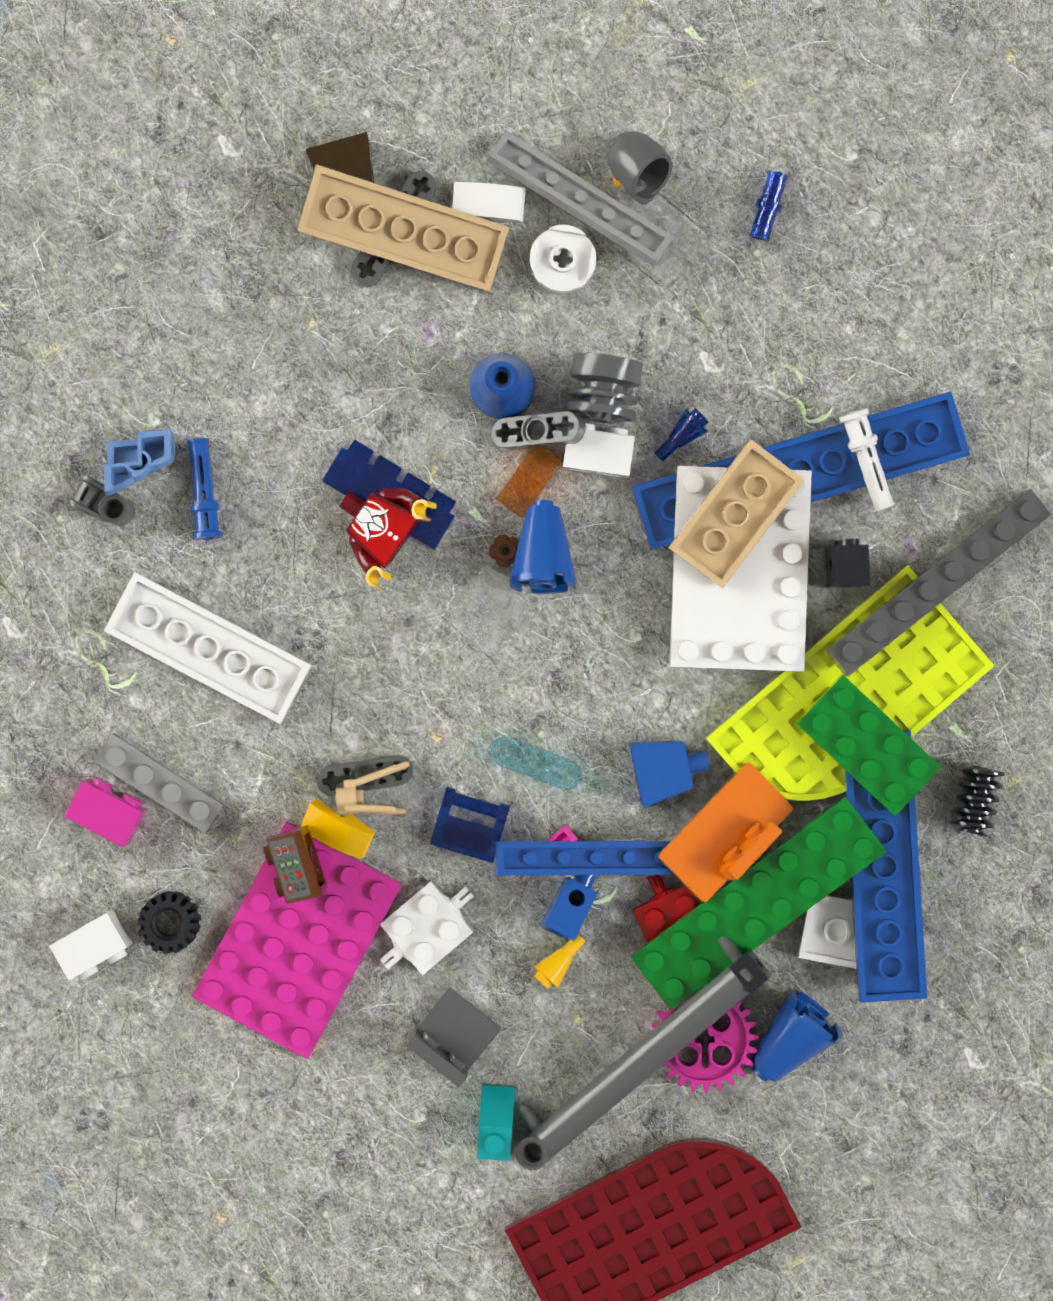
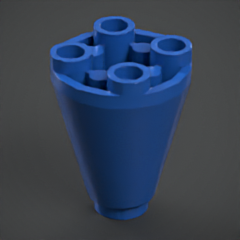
[470,353,535,420]

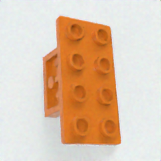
[658,762,793,902]

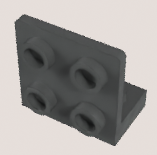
[406,988,500,1087]

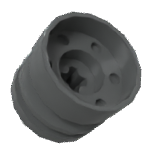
[566,353,643,424]

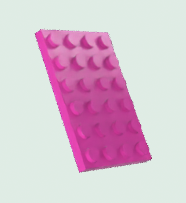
[191,821,403,1059]

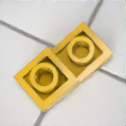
[300,799,375,859]

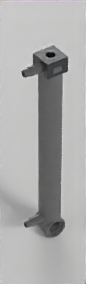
[515,935,772,1170]

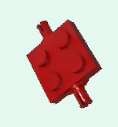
[632,875,702,942]

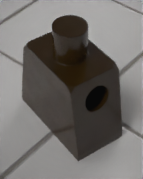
[305,132,374,183]

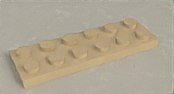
[297,165,509,292]

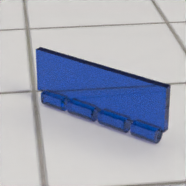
[322,439,457,550]

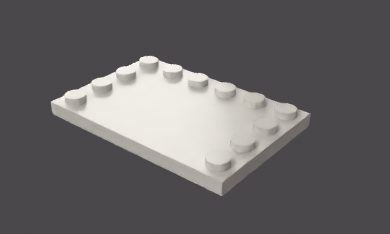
[669,466,812,671]

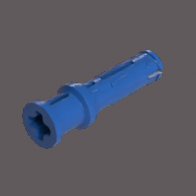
[187,438,223,540]

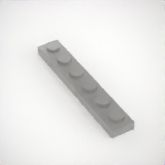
[487,131,674,267]

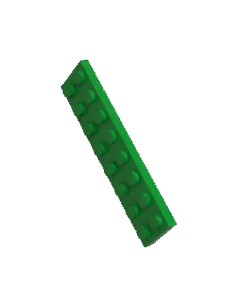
[631,797,887,1010]

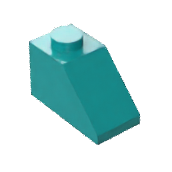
[476,1084,515,1161]

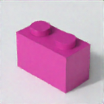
[64,777,148,847]

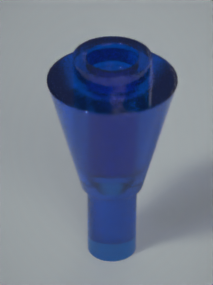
[654,408,709,462]

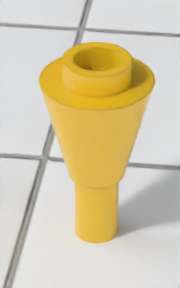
[533,935,586,989]

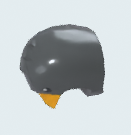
[607,131,673,205]

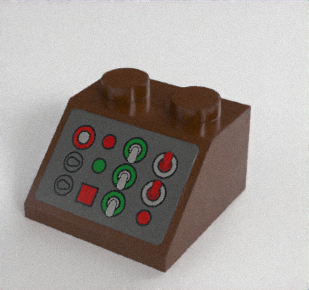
[263,824,328,904]

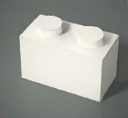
[562,423,635,479]
[49,909,133,981]

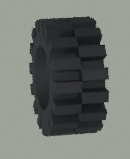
[137,891,201,954]

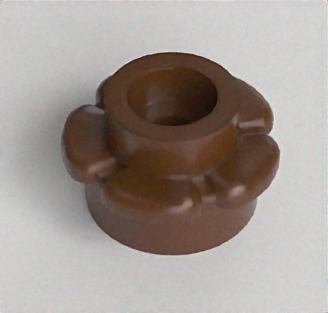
[489,534,519,567]

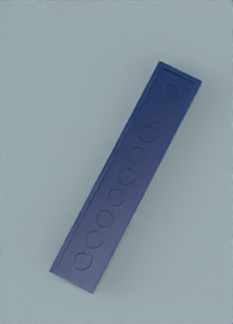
[632,391,970,551]

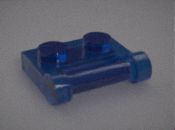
[430,786,510,863]

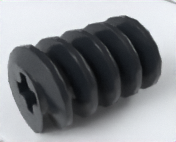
[950,765,1005,838]

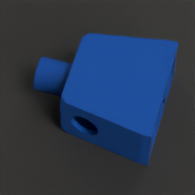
[629,740,710,807]
[539,875,598,941]

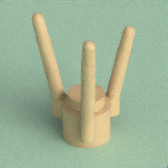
[336,761,410,815]

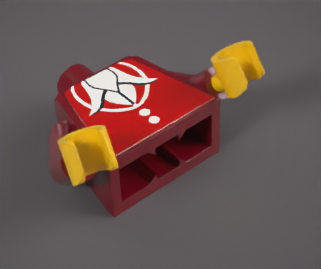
[339,487,437,590]

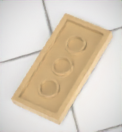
[668,439,804,588]

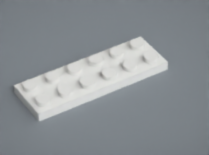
[104,572,312,724]

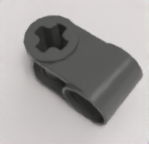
[66,473,135,526]

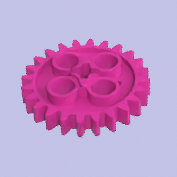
[652,986,759,1093]

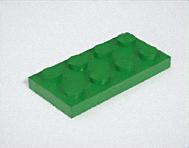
[796,674,942,816]

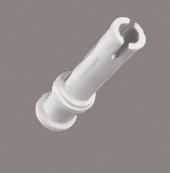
[839,408,895,511]

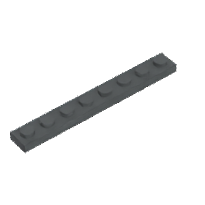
[825,489,1051,677]

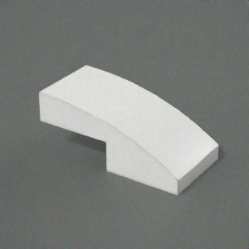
[452,182,526,222]

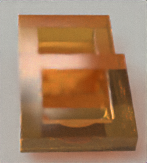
[496,447,563,519]

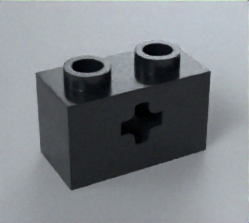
[825,538,870,588]

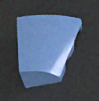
[104,429,176,496]

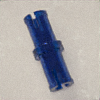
[749,170,788,242]

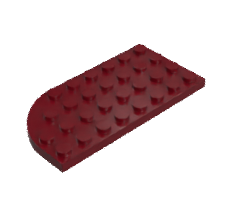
[505,1139,802,1301]

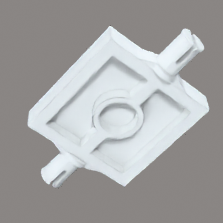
[380,881,474,976]

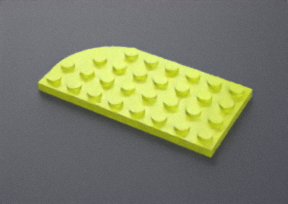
[705,565,994,801]

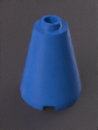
[510,500,576,594]
[751,990,842,1082]

